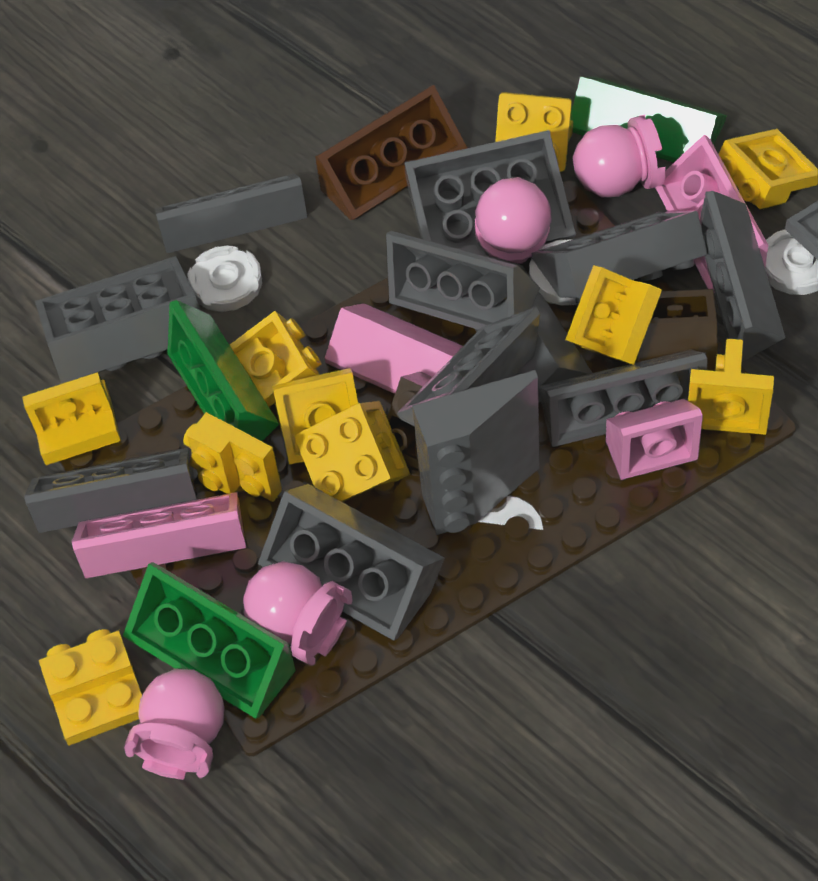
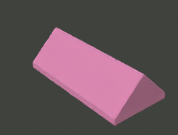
[655,134,768,293]
[325,303,463,394]
[72,492,246,579]

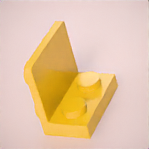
[295,401,411,502]

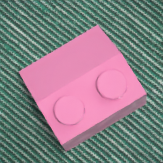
[606,399,703,480]

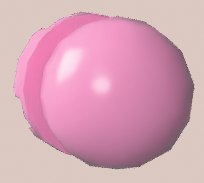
[573,114,665,197]
[475,177,552,264]
[243,561,353,666]
[124,668,224,780]

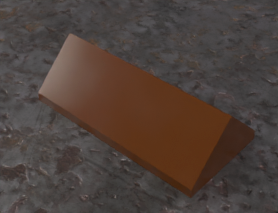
[315,85,467,220]

